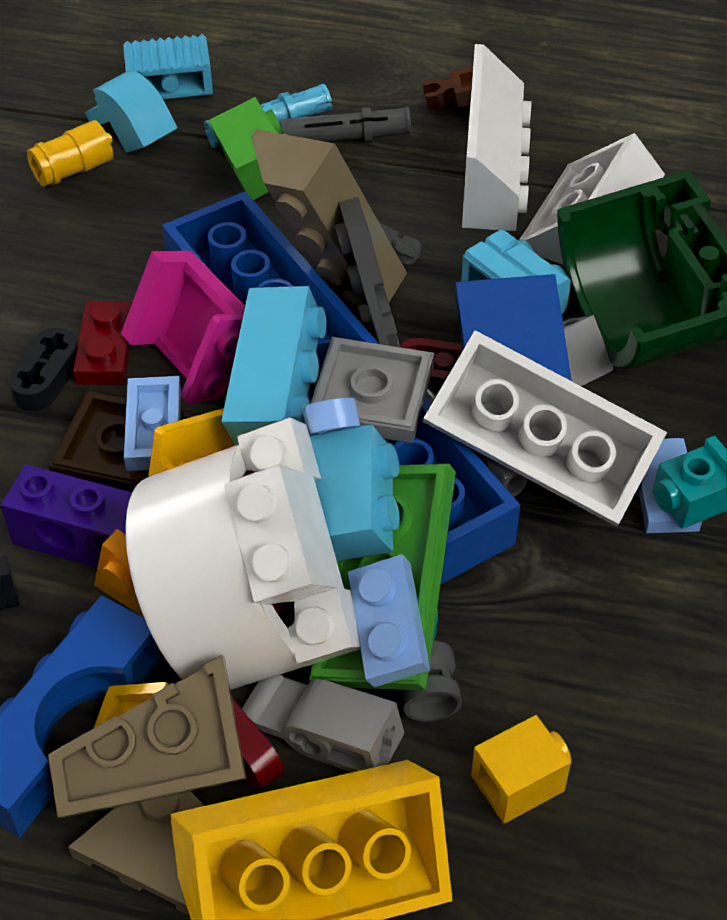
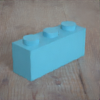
[221,286,326,446]

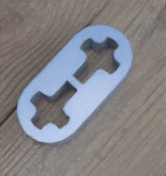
[304,398,360,436]

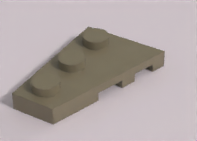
[48,655,247,818]

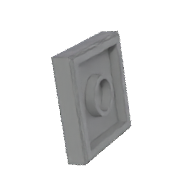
[310,337,434,443]

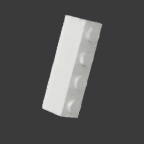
[462,44,531,231]
[423,330,667,527]

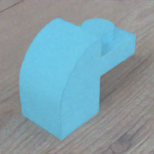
[84,71,178,153]

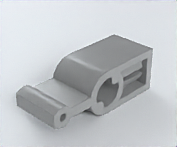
[242,674,405,772]

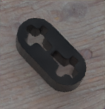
[8,328,78,411]

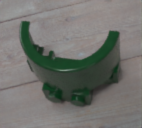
[557,170,727,370]

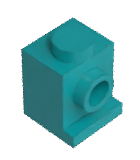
[652,436,727,529]

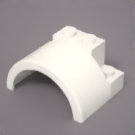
[125,418,360,690]

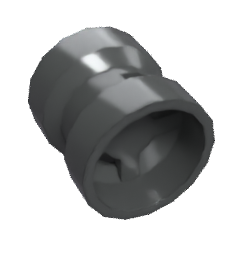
[401,640,462,722]

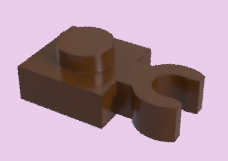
[422,67,473,111]

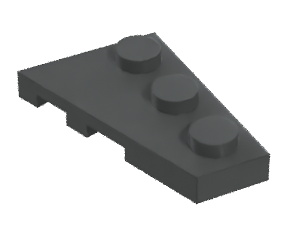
[335,197,400,347]

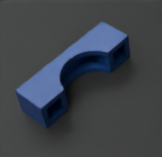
[0,595,163,838]

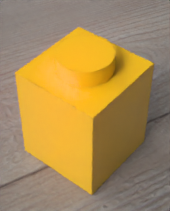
[471,715,571,824]

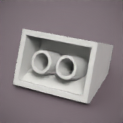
[519,133,665,264]

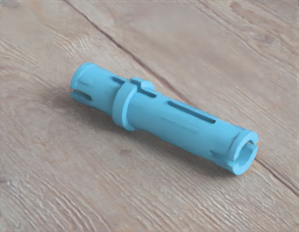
[204,84,332,148]

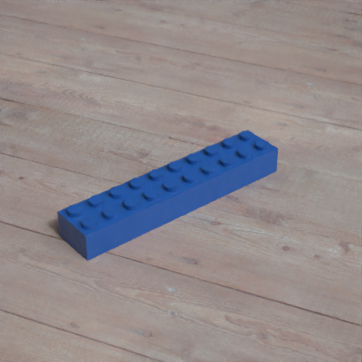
[162,191,520,584]

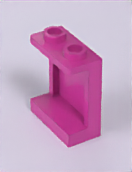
[121,251,245,404]

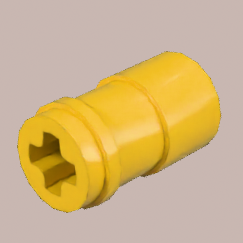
[27,120,113,187]

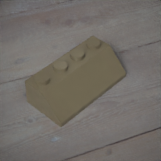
[251,129,407,315]

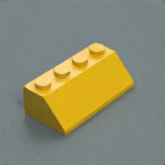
[170,760,452,920]

